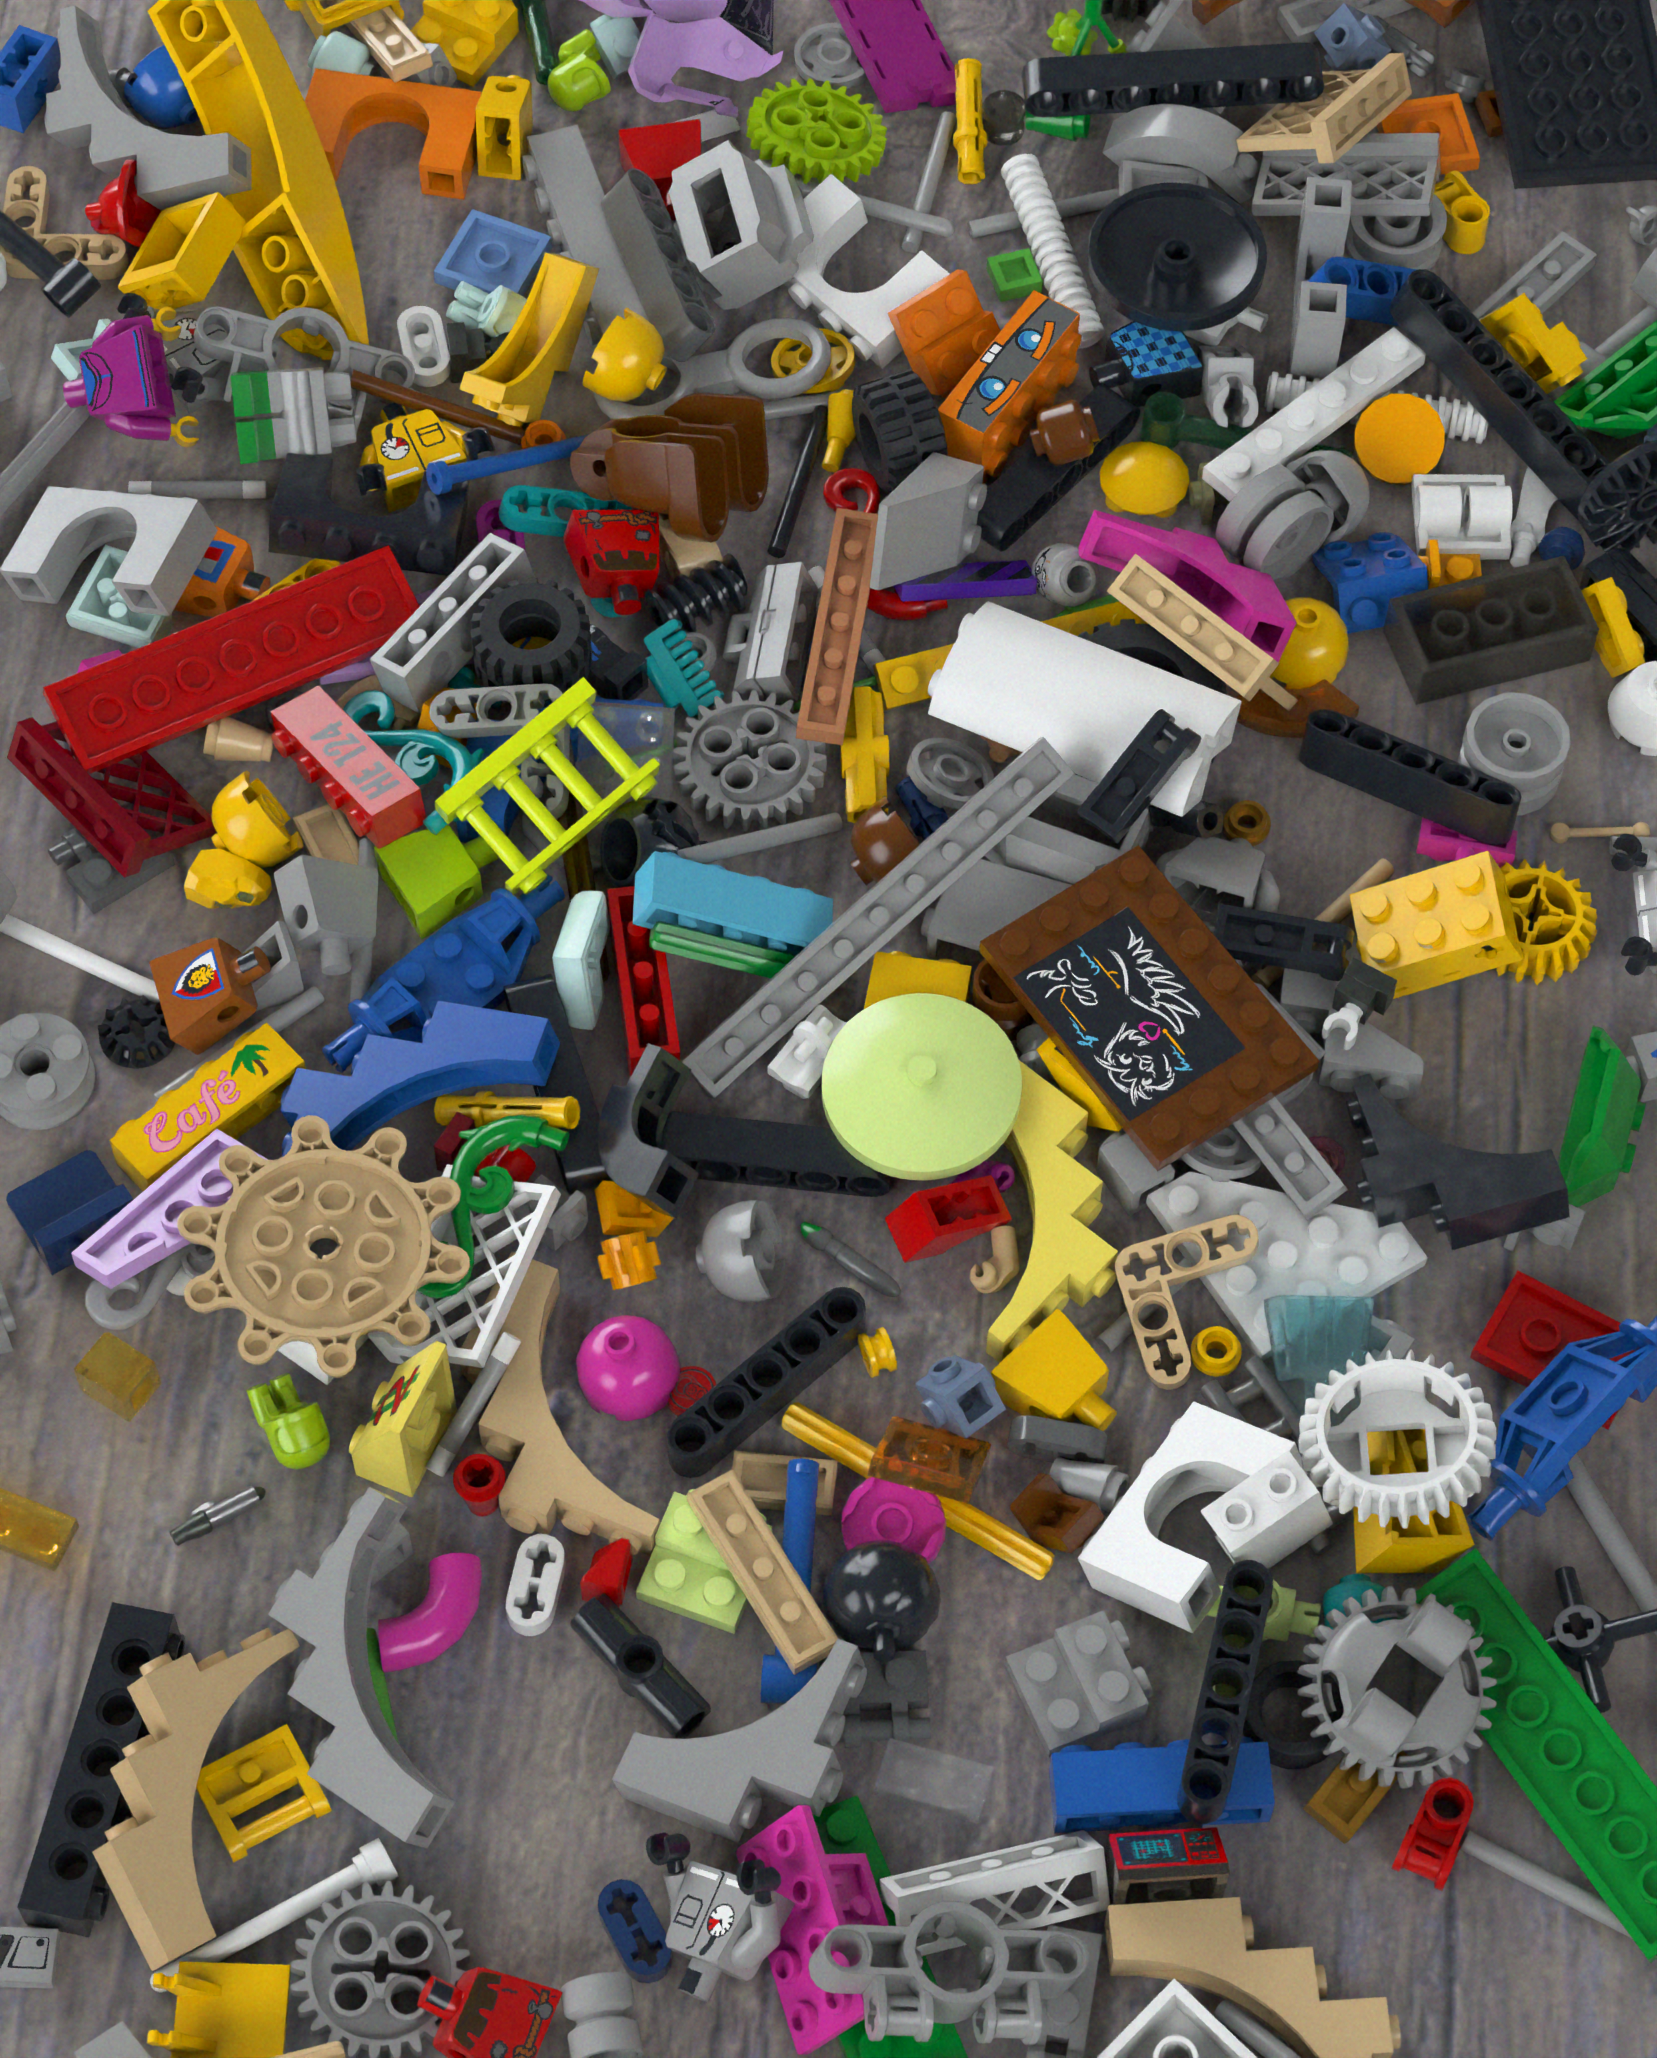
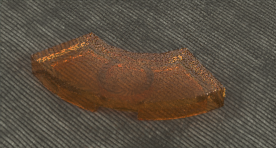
[1236,679,1360,738]

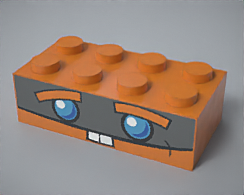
[938,290,1082,484]

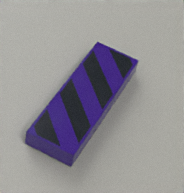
[894,560,1037,602]

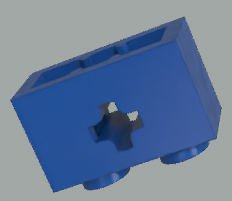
[0,25,61,133]

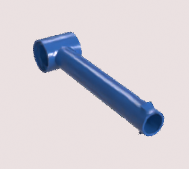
[760,1459,819,1704]

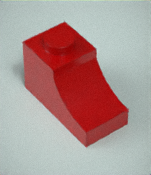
[884,1175,1012,1263]

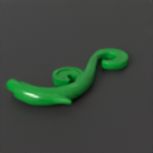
[418,1115,569,1298]

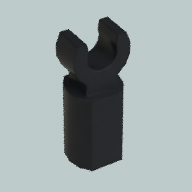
[1148,801,1223,839]

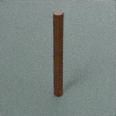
[350,369,526,446]

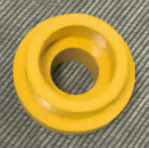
[1190,1326,1242,1377]

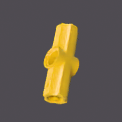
[840,686,889,823]

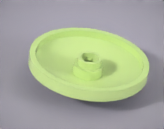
[822,993,1022,1181]

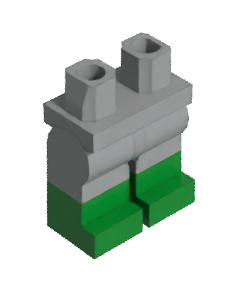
[230,367,357,464]

